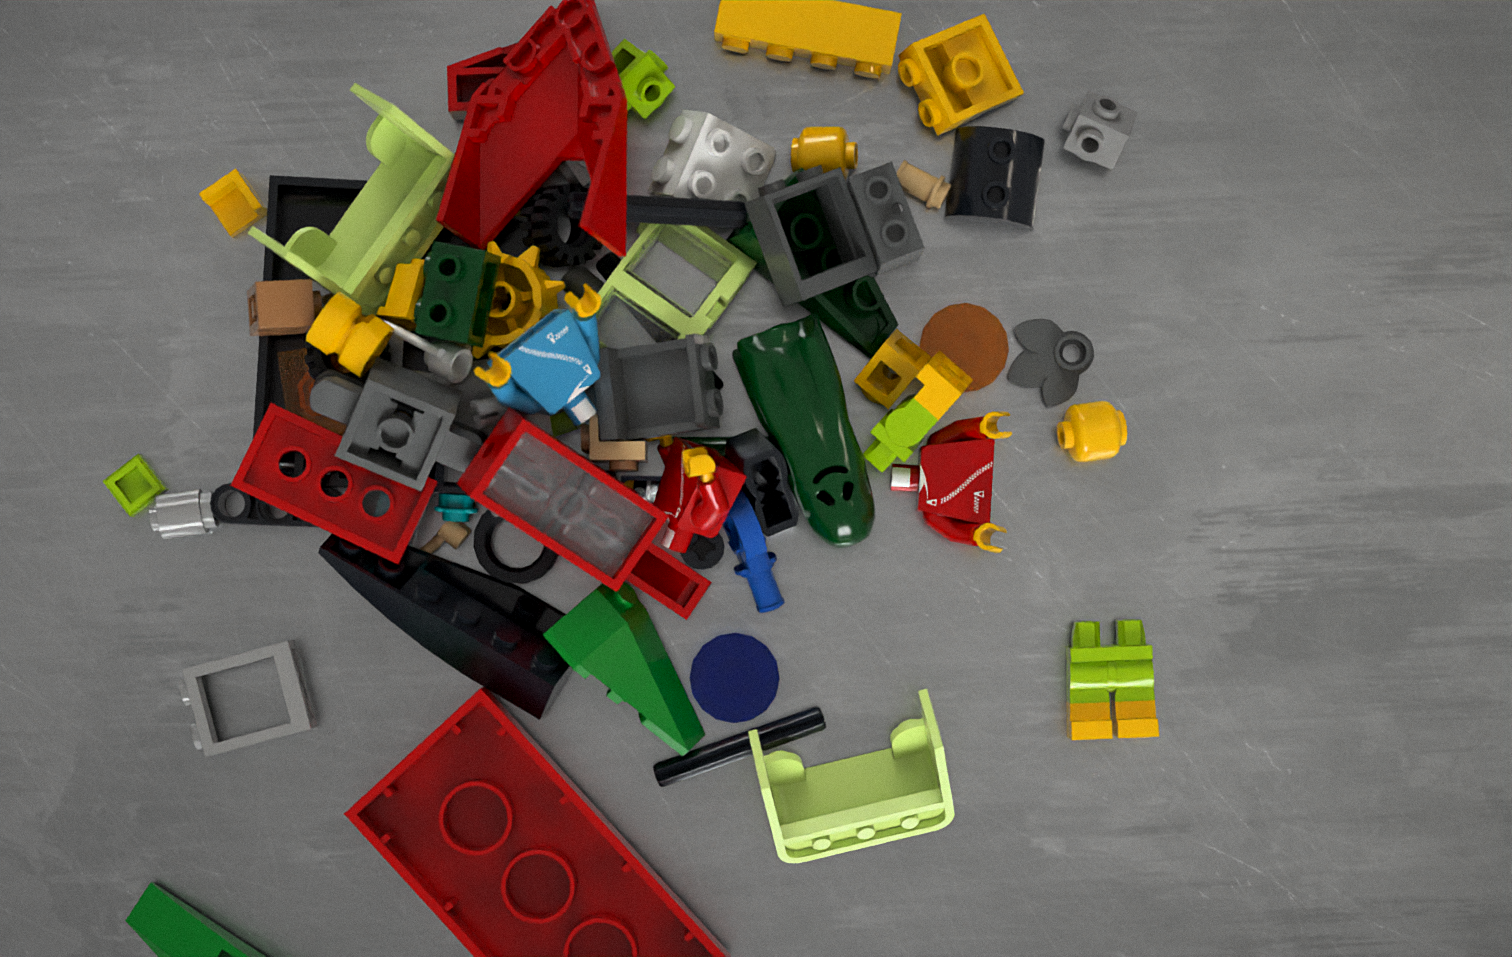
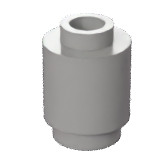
[149,489,219,540]

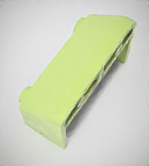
[248,83,455,316]
[748,689,955,863]

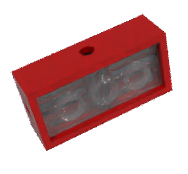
[457,408,669,592]

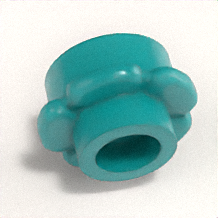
[434,493,479,522]

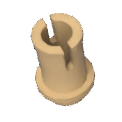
[896,160,951,209]

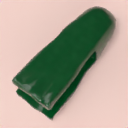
[732,313,876,548]

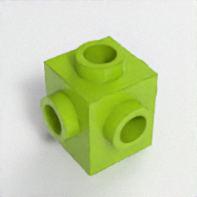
[612,38,675,119]

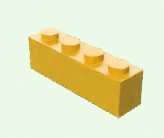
[714,0,902,78]

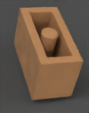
[247,279,322,336]

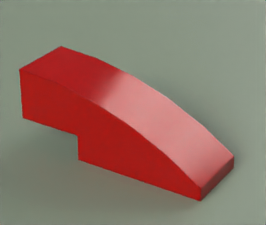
[625,542,712,620]

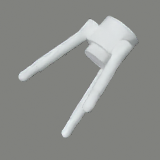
[384,321,473,386]

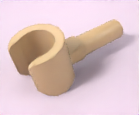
[420,521,471,554]

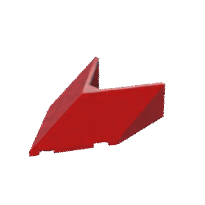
[436,0,627,257]

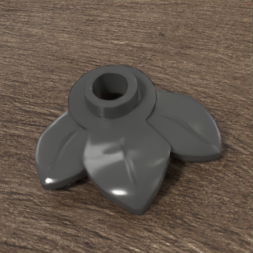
[1007,319,1094,407]

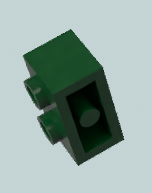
[414,241,501,348]

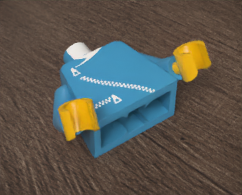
[474,283,601,426]

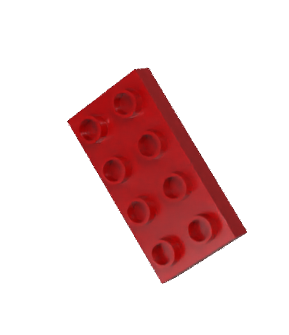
[344,687,731,957]

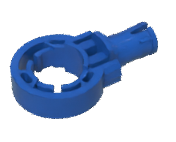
[723,489,785,613]

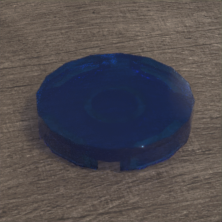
[689,633,780,723]

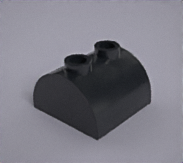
[944,126,1045,231]

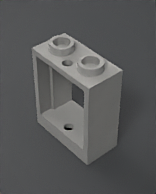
[179,640,318,757]

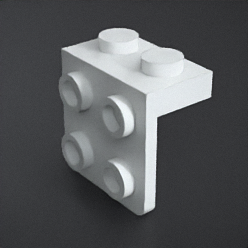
[648,109,776,203]

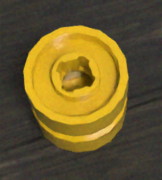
[306,291,394,378]

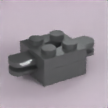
[309,356,487,491]

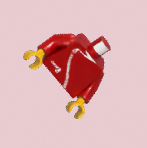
[890,411,1012,553]
[645,435,747,553]

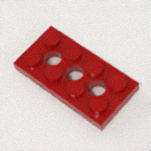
[230,403,438,565]

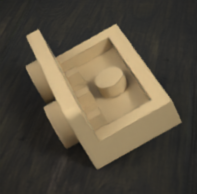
[581,414,648,472]

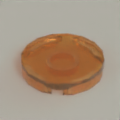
[918,303,1009,393]

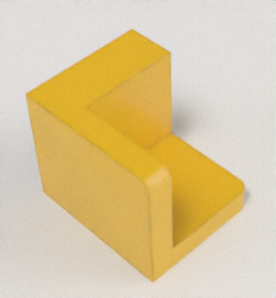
[199,168,267,238]

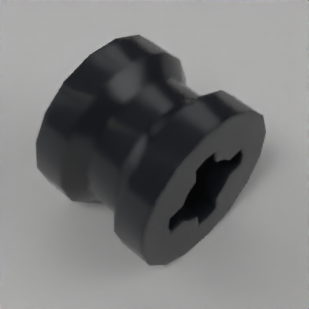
[680,532,725,570]

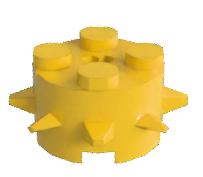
[472,241,565,359]

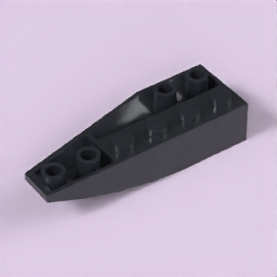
[318,534,573,720]

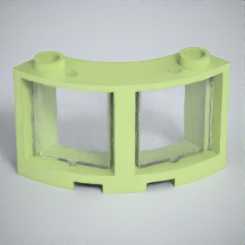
[596,223,757,349]

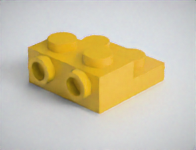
[898,13,1024,135]

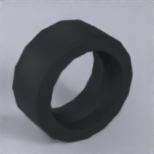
[473,509,559,584]

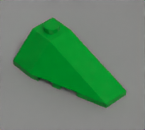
[543,582,706,756]

